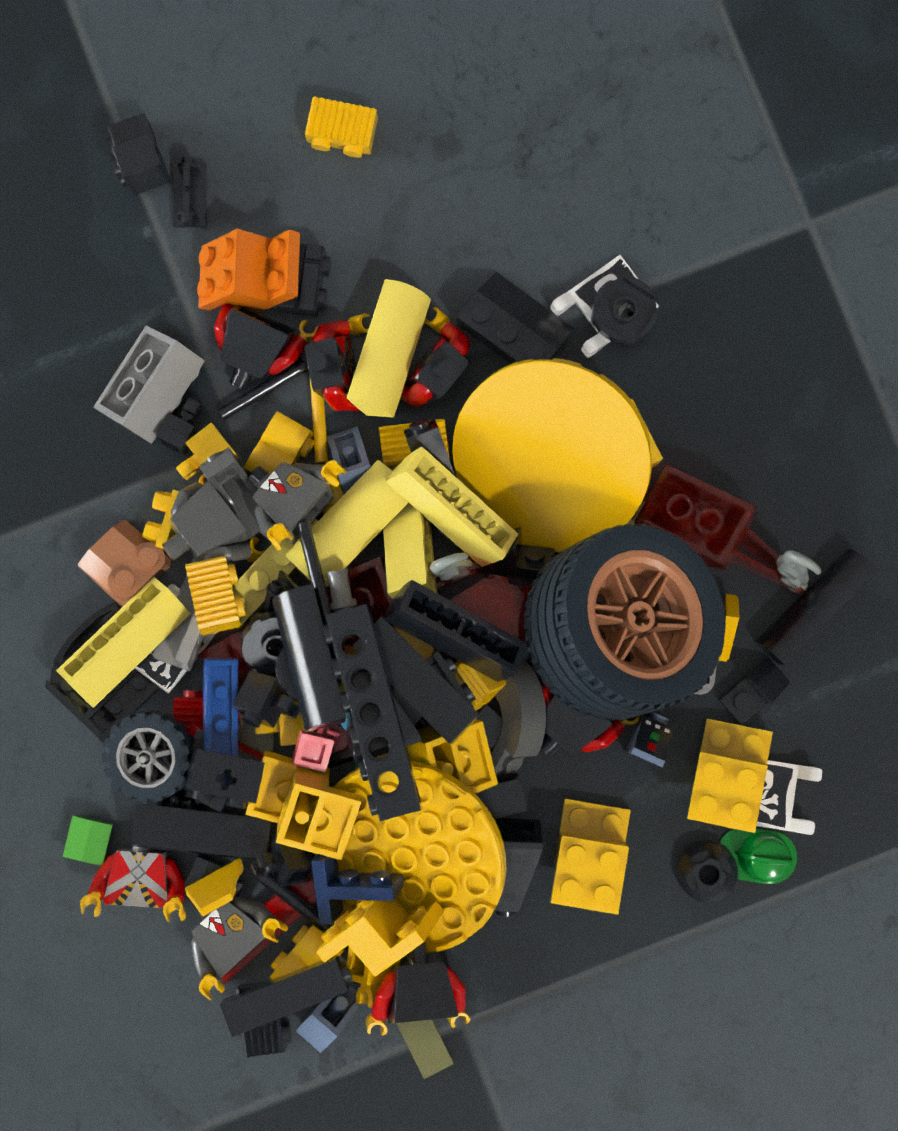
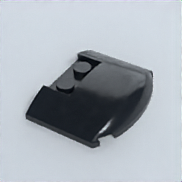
[45,601,160,743]

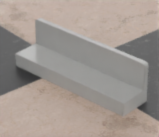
[153,558,235,672]

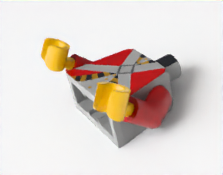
[80,847,186,922]

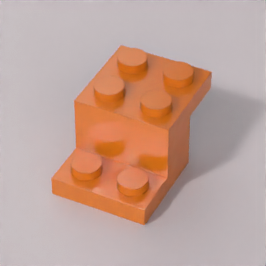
[197,229,300,312]

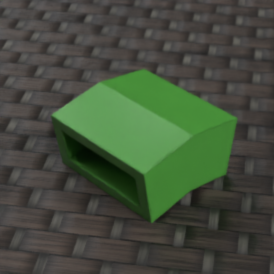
[63,815,113,866]

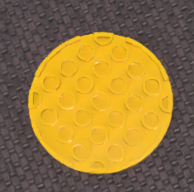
[452,358,652,552]
[315,761,507,953]

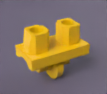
[142,490,179,550]

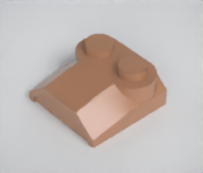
[78,520,172,607]

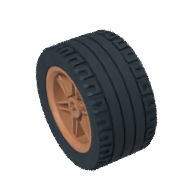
[523,524,726,720]

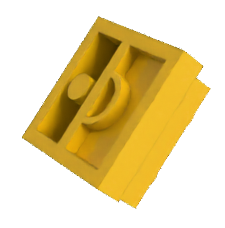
[377,719,498,794]
[687,719,773,833]
[245,750,362,860]
[550,798,631,915]
[316,899,444,977]

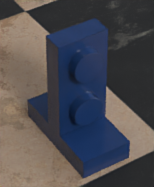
[311,854,404,924]

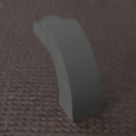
[200,447,265,540]
[491,658,546,775]

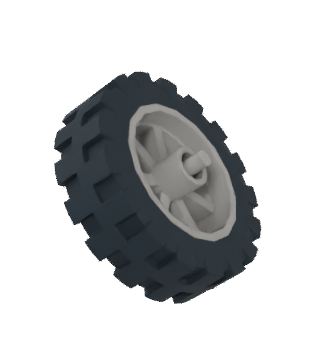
[102,710,195,803]

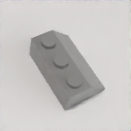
[93,326,205,444]

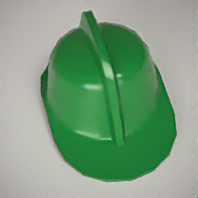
[719,828,797,884]

